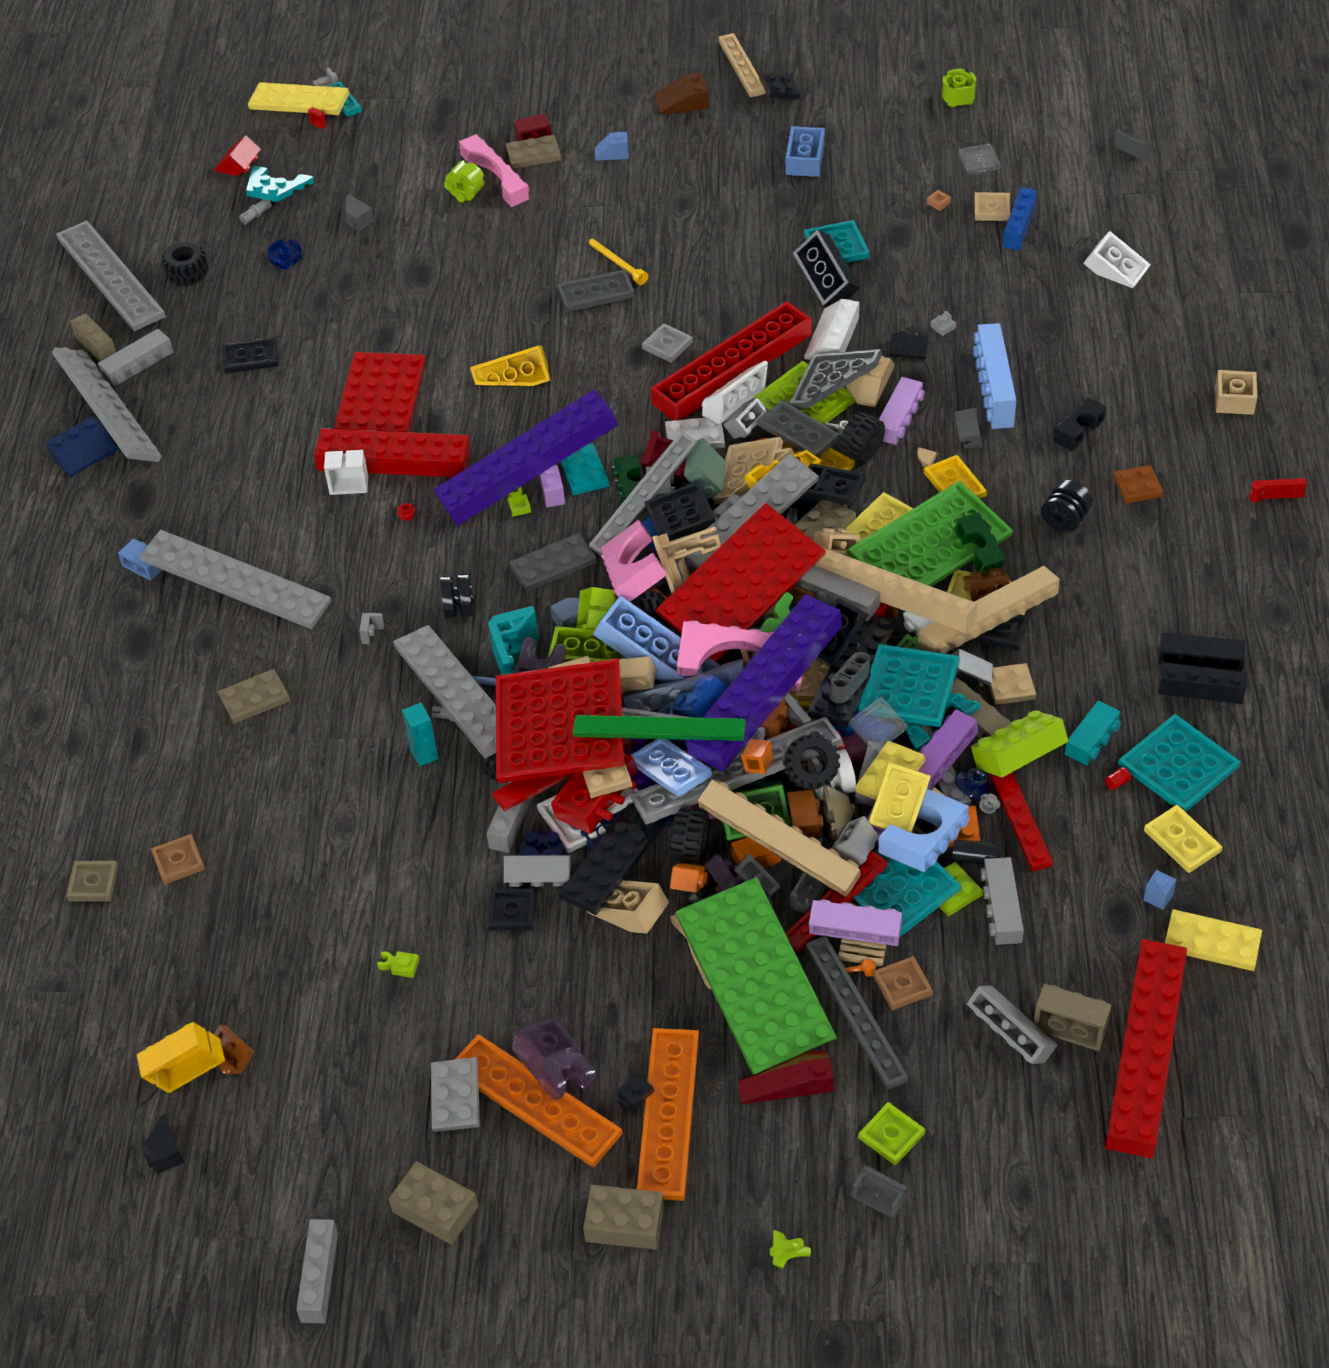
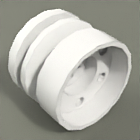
[808,749,856,801]

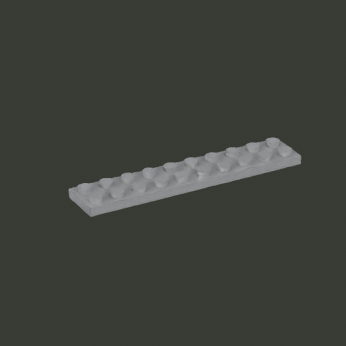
[56,221,166,331]
[52,347,162,462]
[140,529,331,629]
[393,625,496,758]
[630,717,843,824]

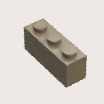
[70,313,116,362]

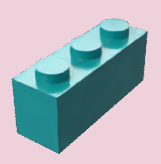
[1065,701,1121,765]
[402,703,438,766]

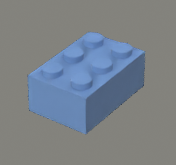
[786,126,825,177]

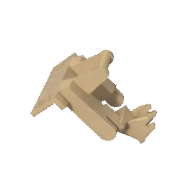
[652,527,724,593]

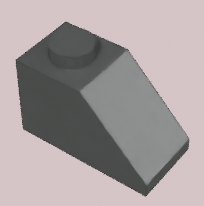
[345,194,374,232]

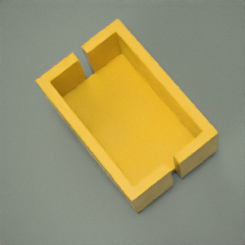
[137,1022,225,1093]

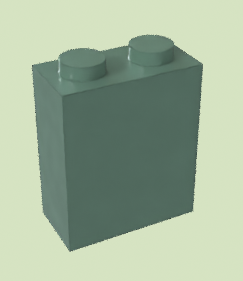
[684,438,727,500]

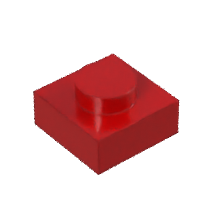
[308,107,327,129]

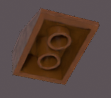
[654,73,709,115]

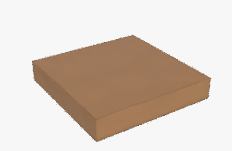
[151,834,205,885]
[873,956,933,1010]

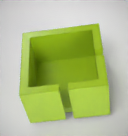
[576,587,617,630]

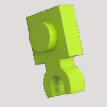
[508,487,531,517]
[377,951,420,978]

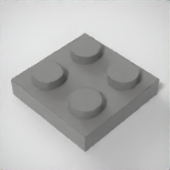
[642,323,693,363]

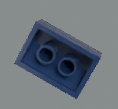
[46,416,118,477]

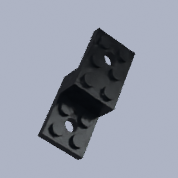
[787,463,866,513]

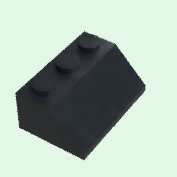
[815,598,869,667]

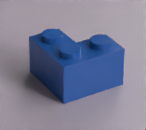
[672,675,728,718]

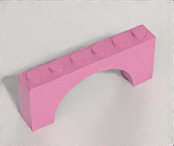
[601,520,667,602]
[676,620,802,692]

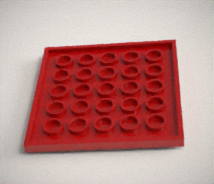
[496,658,625,783]

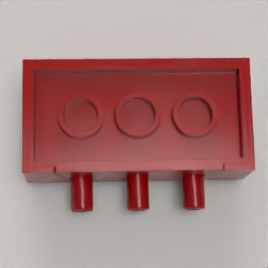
[551,753,637,834]

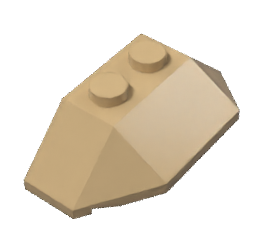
[846,356,894,407]

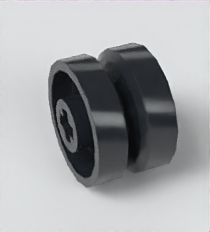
[440,573,474,619]

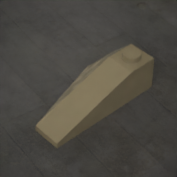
[823,786,856,850]

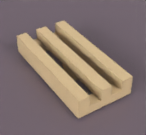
[838,938,886,967]

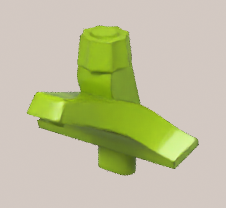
[770,1230,811,1268]

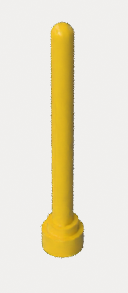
[589,239,648,285]

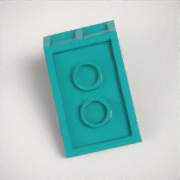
[488,606,539,675]

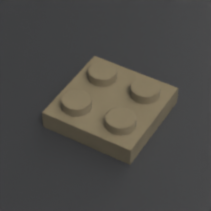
[66,861,118,901]

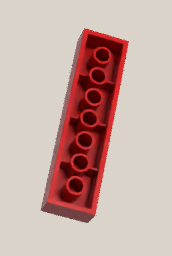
[314,428,471,477]

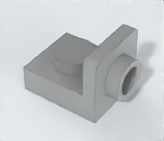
[312,68,338,86]
[359,613,384,644]

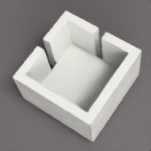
[324,450,369,495]

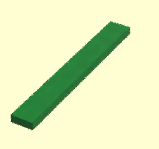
[573,715,746,741]

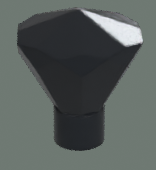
[684,888,709,906]

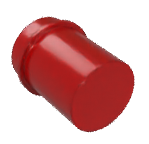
[1105,767,1131,790]

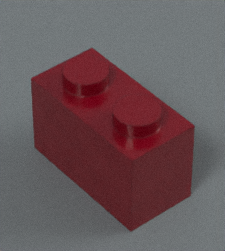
[513,113,551,141]

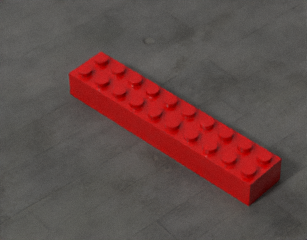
[651,301,812,421]
[1105,939,1187,1159]

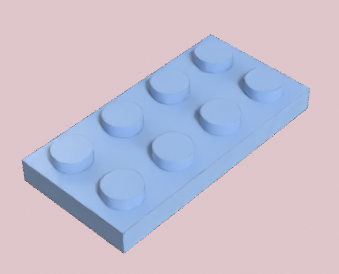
[631,739,712,797]

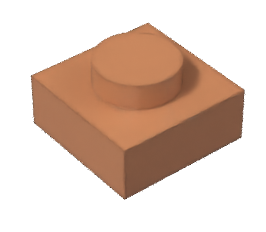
[927,190,951,211]

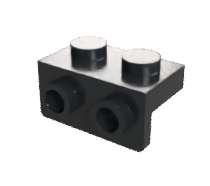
[889,331,929,359]

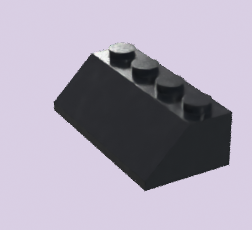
[793,230,860,306]

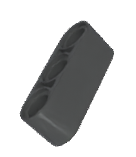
[829,652,870,703]

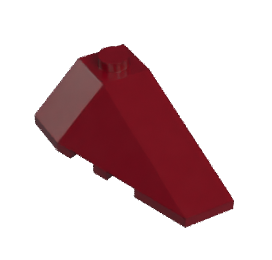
[738,1049,834,1104]

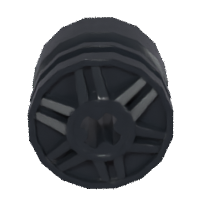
[1041,480,1093,533]

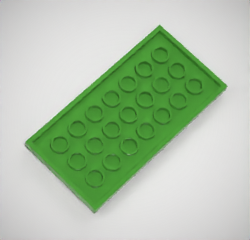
[847,481,1013,587]
[675,877,837,1075]

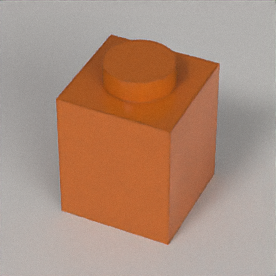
[741,739,774,774]

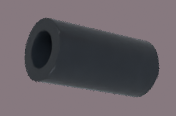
[952,839,1002,865]

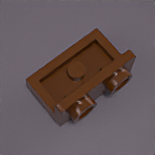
[963,568,1010,602]

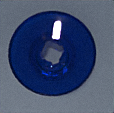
[955,768,990,799]

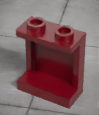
[641,430,687,481]

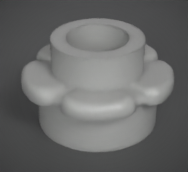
[979,794,1000,814]

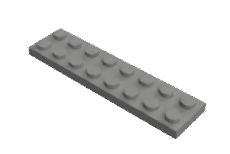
[686,453,818,568]

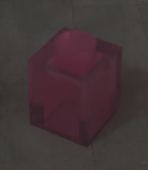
[842,733,868,765]

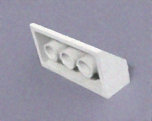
[804,299,859,360]
[702,361,768,425]

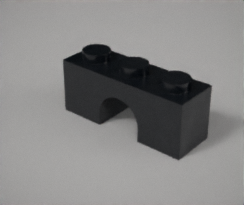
[1053,397,1107,451]

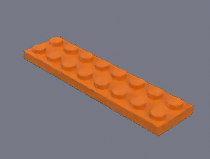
[637,1028,699,1201]
[455,1034,623,1168]

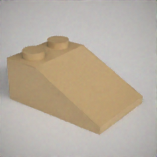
[588,880,669,934]

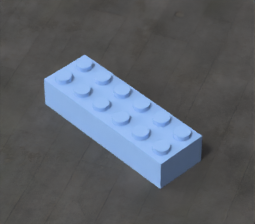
[973,323,1016,429]
[593,596,720,684]

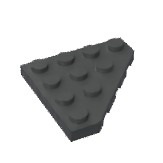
[790,349,882,409]

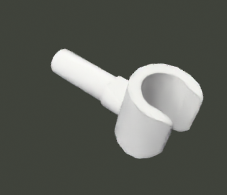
[825,421,848,435]

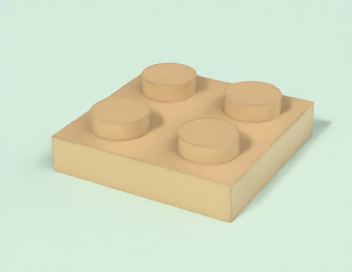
[974,192,1010,221]
[989,663,1036,705]

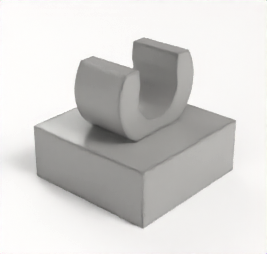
[931,311,956,336]

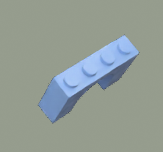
[878,789,970,873]

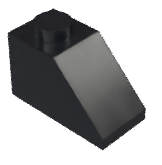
[145,1114,184,1174]

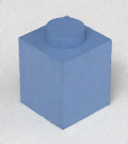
[1144,870,1177,910]

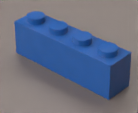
[1003,187,1037,251]

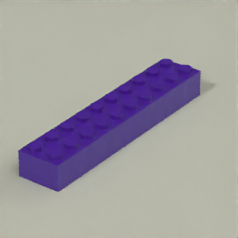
[434,389,618,526]
[686,594,842,772]

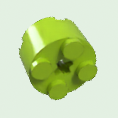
[942,69,976,107]
[444,161,485,203]

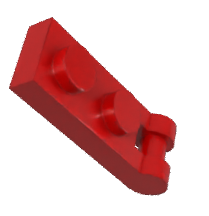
[1249,478,1307,502]

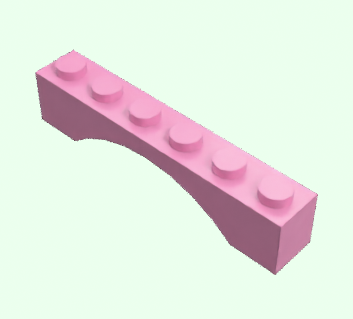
[459,134,530,207]

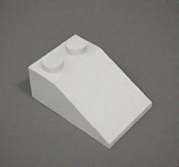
[1083,231,1151,288]

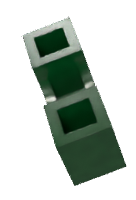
[611,454,641,504]
[954,513,1006,573]

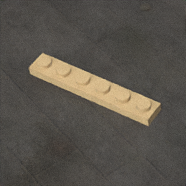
[719,33,765,97]

